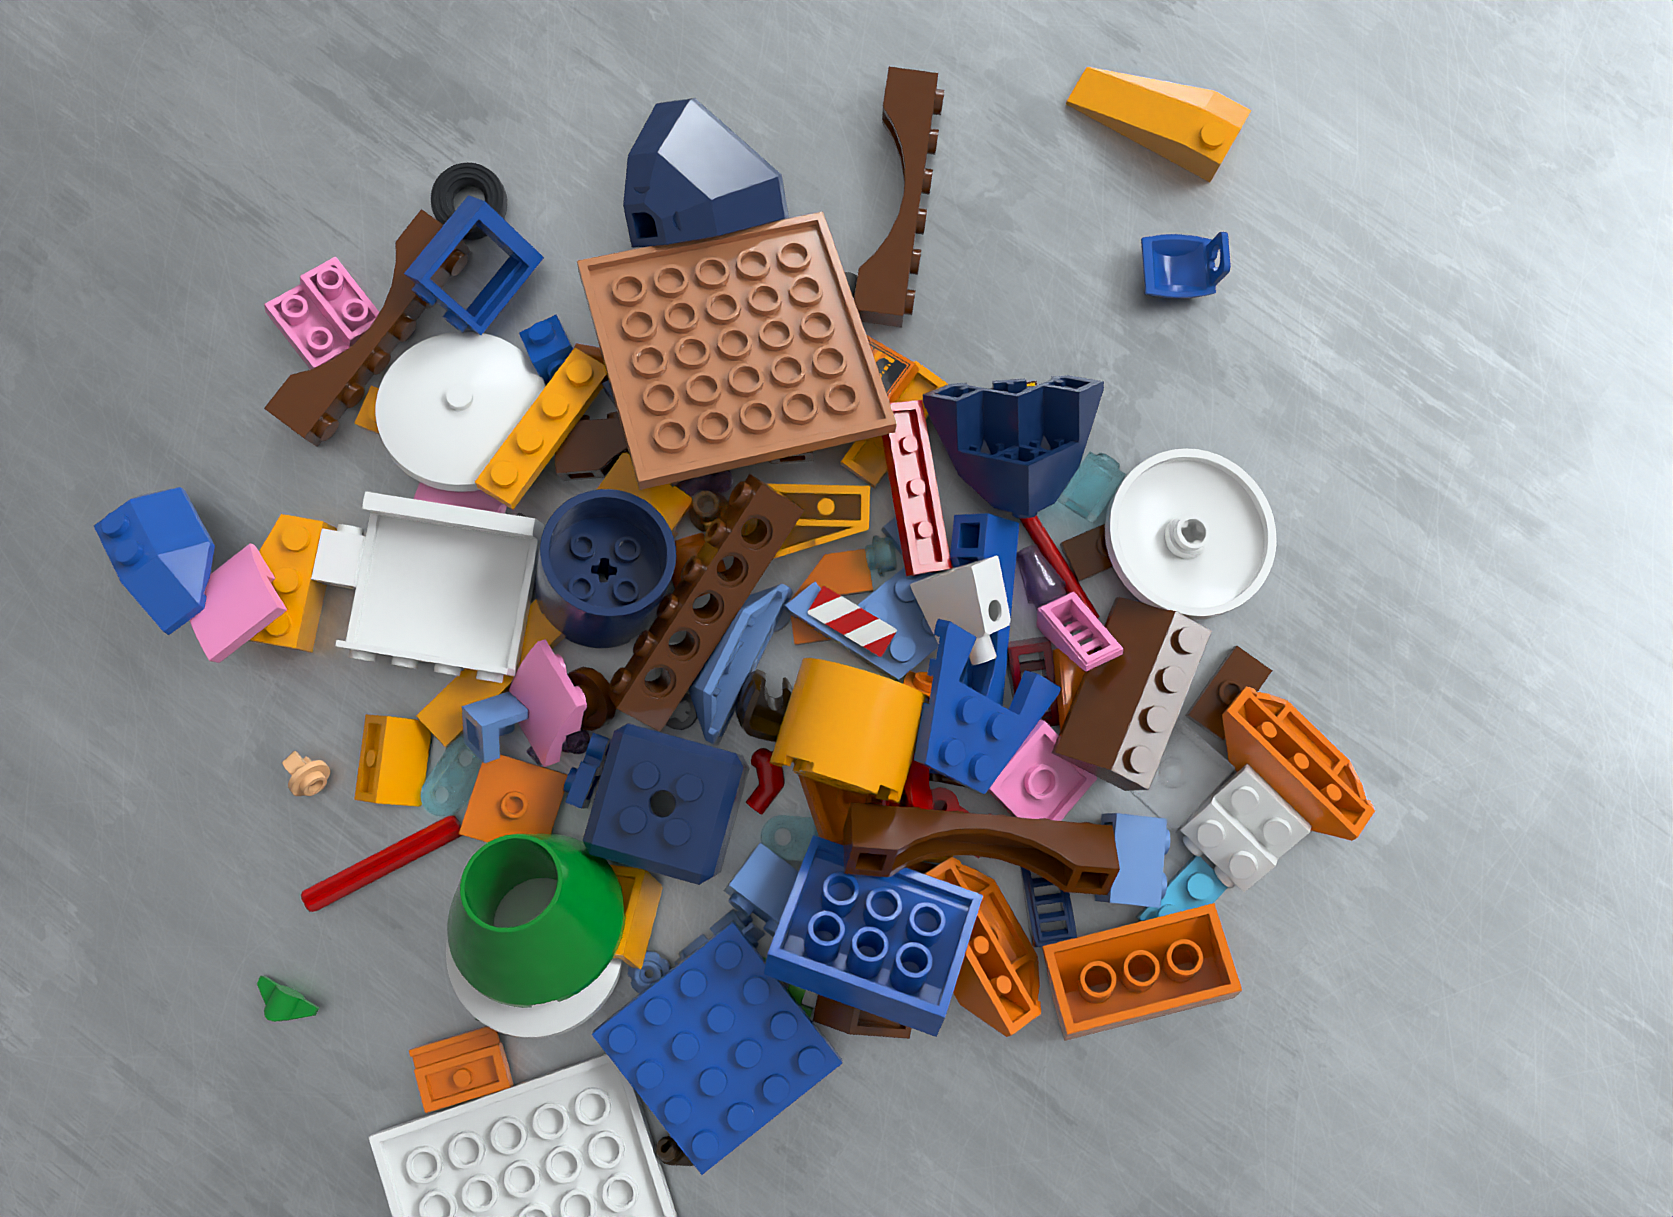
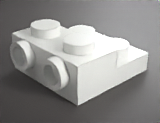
[1180,764,1312,892]

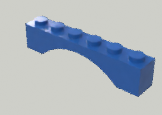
[929,513,1020,774]

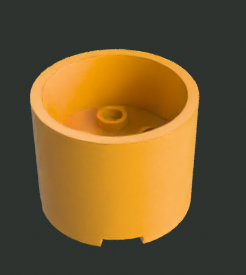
[770,658,930,803]

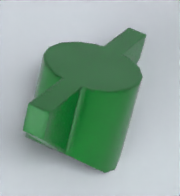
[257,976,320,1022]

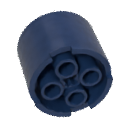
[535,489,676,648]

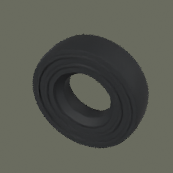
[430,162,507,240]

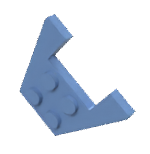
[784,517,942,681]

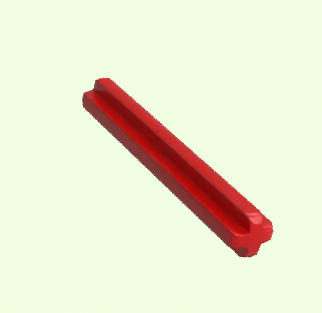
[301,816,462,912]

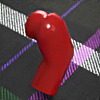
[745,748,785,815]

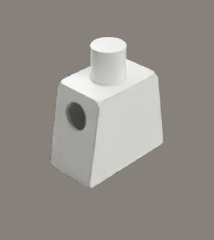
[910,555,1011,665]

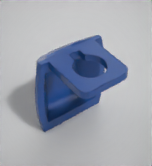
[1141,232,1231,298]

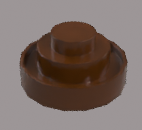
[567,666,616,731]

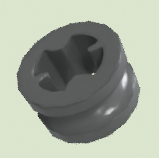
[665,693,698,730]

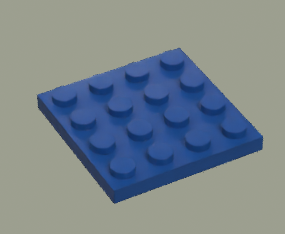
[591,920,843,1175]

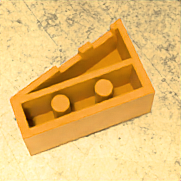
[741,483,870,559]
[248,514,337,653]

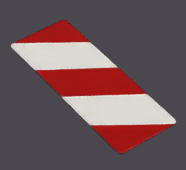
[808,586,897,657]

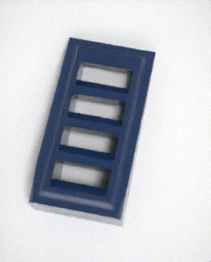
[1020,867,1077,947]

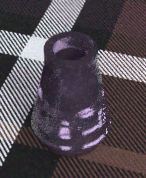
[1016,545,1067,610]

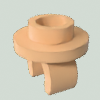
[282,751,330,796]

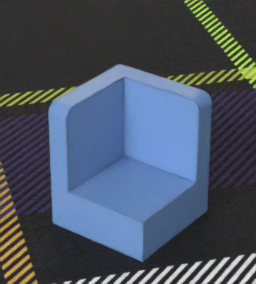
[462,692,529,763]

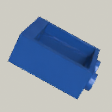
[404,195,544,335]

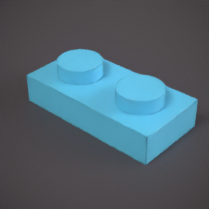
[1136,855,1228,922]

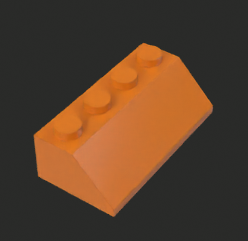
[1042,903,1242,1041]

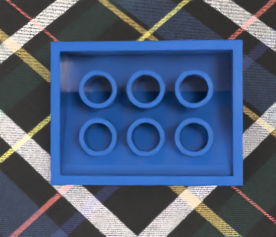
[764,835,983,1037]

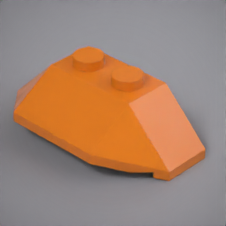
[1222,686,1376,841]
[924,857,1041,1037]

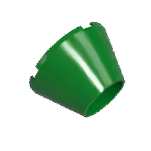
[447,834,626,1008]

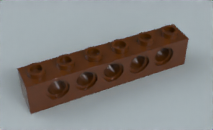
[608,474,804,732]

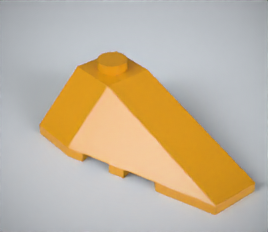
[1066,67,1251,182]

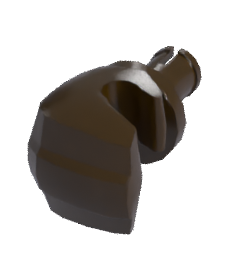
[736,669,793,742]

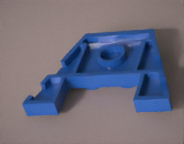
[914,619,1061,795]

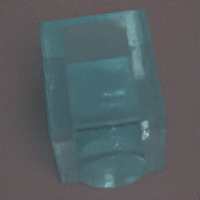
[1057,451,1126,524]

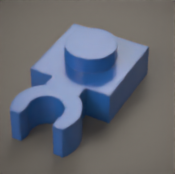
[563,733,611,809]

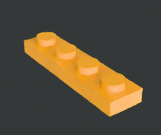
[475,348,608,510]

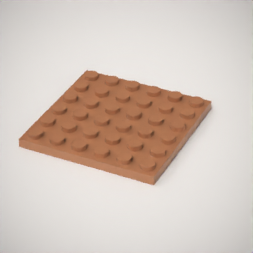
[577,212,897,490]

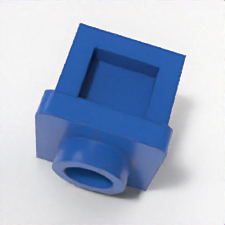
[519,314,573,386]

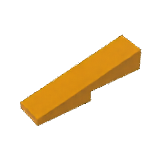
[416,600,565,748]

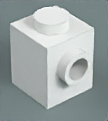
[311,524,366,590]

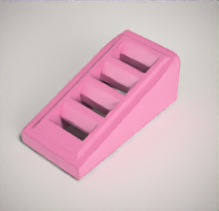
[1037,591,1123,672]

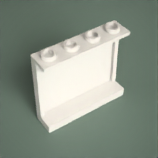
[335,491,545,683]

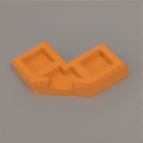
[789,548,873,645]

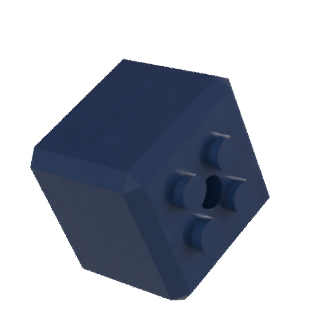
[582,723,750,885]

